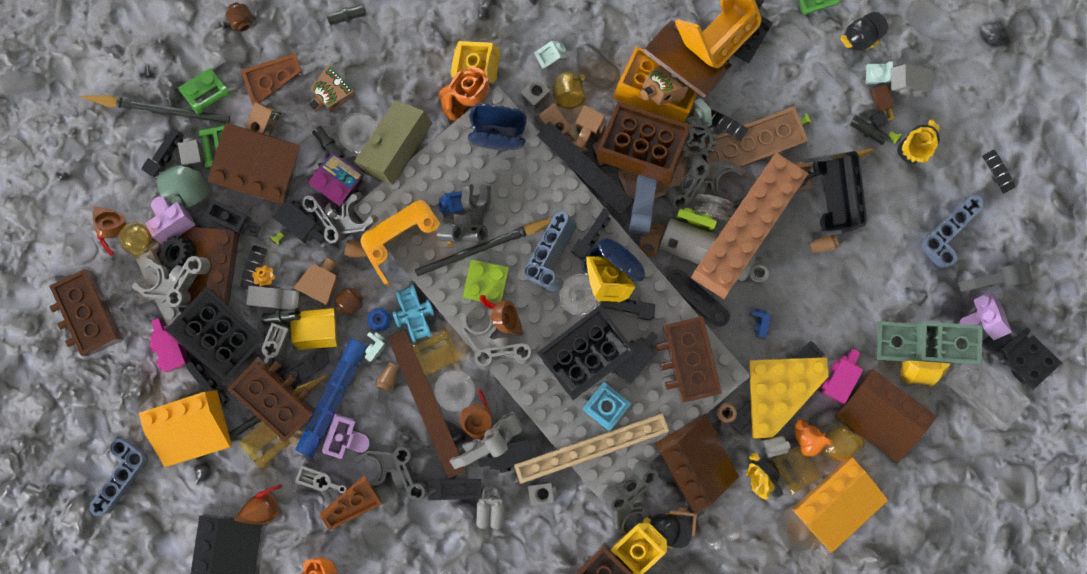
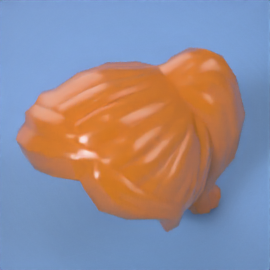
[438,84,468,122]
[795,419,832,456]

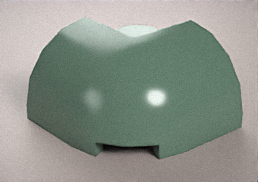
[157,165,212,208]

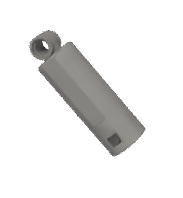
[658,217,770,282]

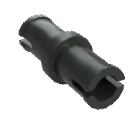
[327,4,366,26]
[849,115,889,145]
[312,126,344,158]
[261,308,301,325]

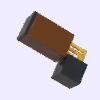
[870,83,894,128]

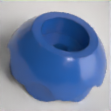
[367,308,392,332]

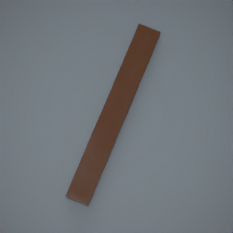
[387,329,466,478]

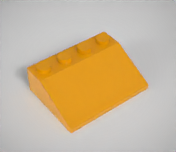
[613,46,697,123]
[139,390,232,467]
[791,457,888,553]

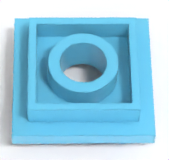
[582,382,631,431]

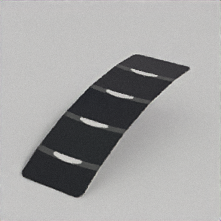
[711,110,748,141]
[982,150,1016,194]
[240,245,267,289]

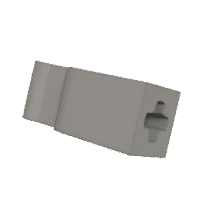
[246,286,300,310]
[262,323,291,367]
[760,436,791,458]
[295,465,349,493]

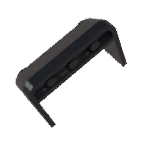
[804,151,867,236]

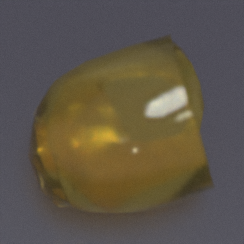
[552,71,586,109]
[118,221,153,259]
[823,423,865,462]

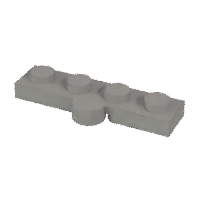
[136,250,183,326]

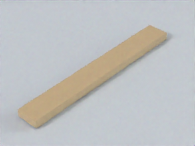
[514,413,669,484]

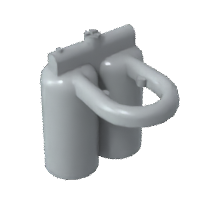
[476,486,504,529]

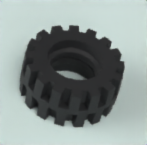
[160,236,196,270]

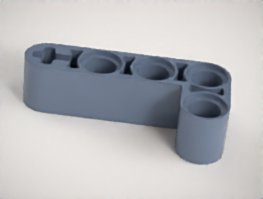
[629,174,657,236]
[921,195,984,268]
[524,211,576,293]
[89,439,148,516]

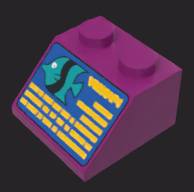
[308,152,364,206]

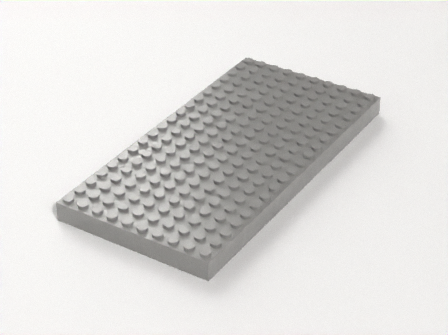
[353,85,751,503]

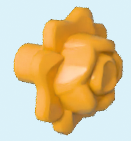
[252,265,275,287]

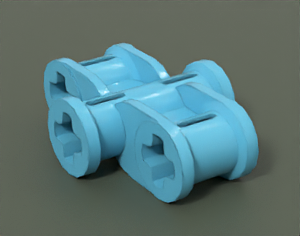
[393,284,435,342]

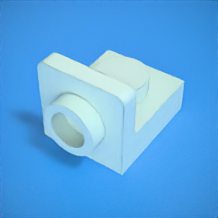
[534,41,567,69]
[866,61,893,84]
[687,98,712,131]
[364,332,387,363]

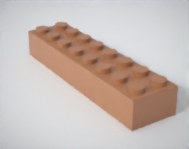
[691,153,808,299]

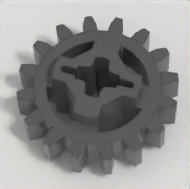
[682,119,717,159]

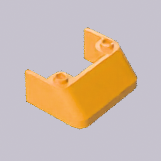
[675,0,761,68]
[361,200,454,287]

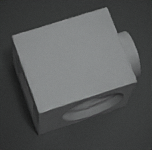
[521,77,551,110]
[177,138,205,168]
[528,482,557,506]

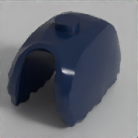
[468,104,527,150]
[582,238,645,282]

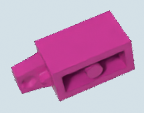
[150,318,189,373]
[821,349,863,404]

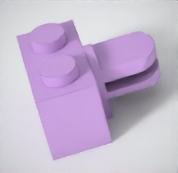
[146,196,195,246]
[960,291,1012,340]
[322,413,369,459]

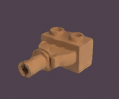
[572,105,606,153]

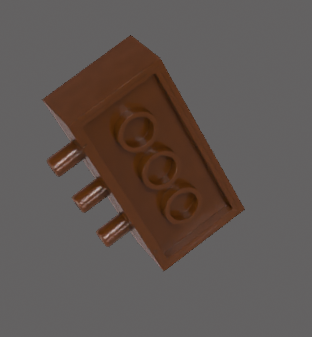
[49,269,123,357]
[656,316,722,403]
[227,357,315,442]

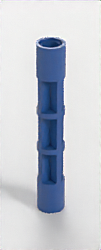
[295,338,368,458]

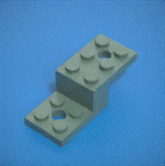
[876,321,983,365]

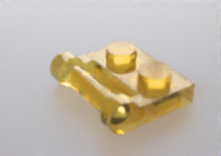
[412,328,461,376]
[238,422,291,469]
[772,444,821,495]

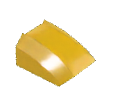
[451,41,501,84]
[587,256,635,303]
[290,308,339,350]
[899,361,950,387]
[611,523,667,574]

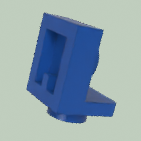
[438,191,466,217]
[749,309,771,339]

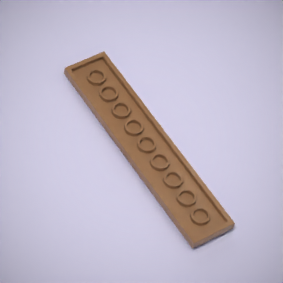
[617,106,808,208]

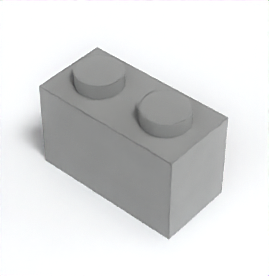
[891,64,933,98]

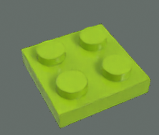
[675,208,717,232]
[463,259,509,304]

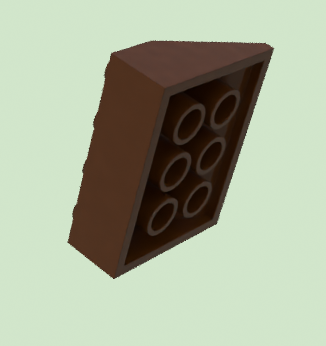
[643,20,732,98]
[597,102,691,185]
[208,122,301,204]
[178,227,240,306]
[835,369,937,463]
[655,414,739,514]

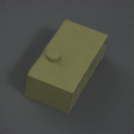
[354,100,433,185]

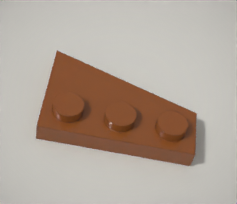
[241,53,302,105]
[320,475,382,531]

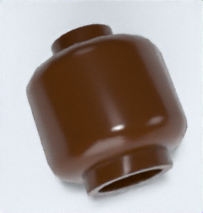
[225,2,254,32]
[335,288,364,316]

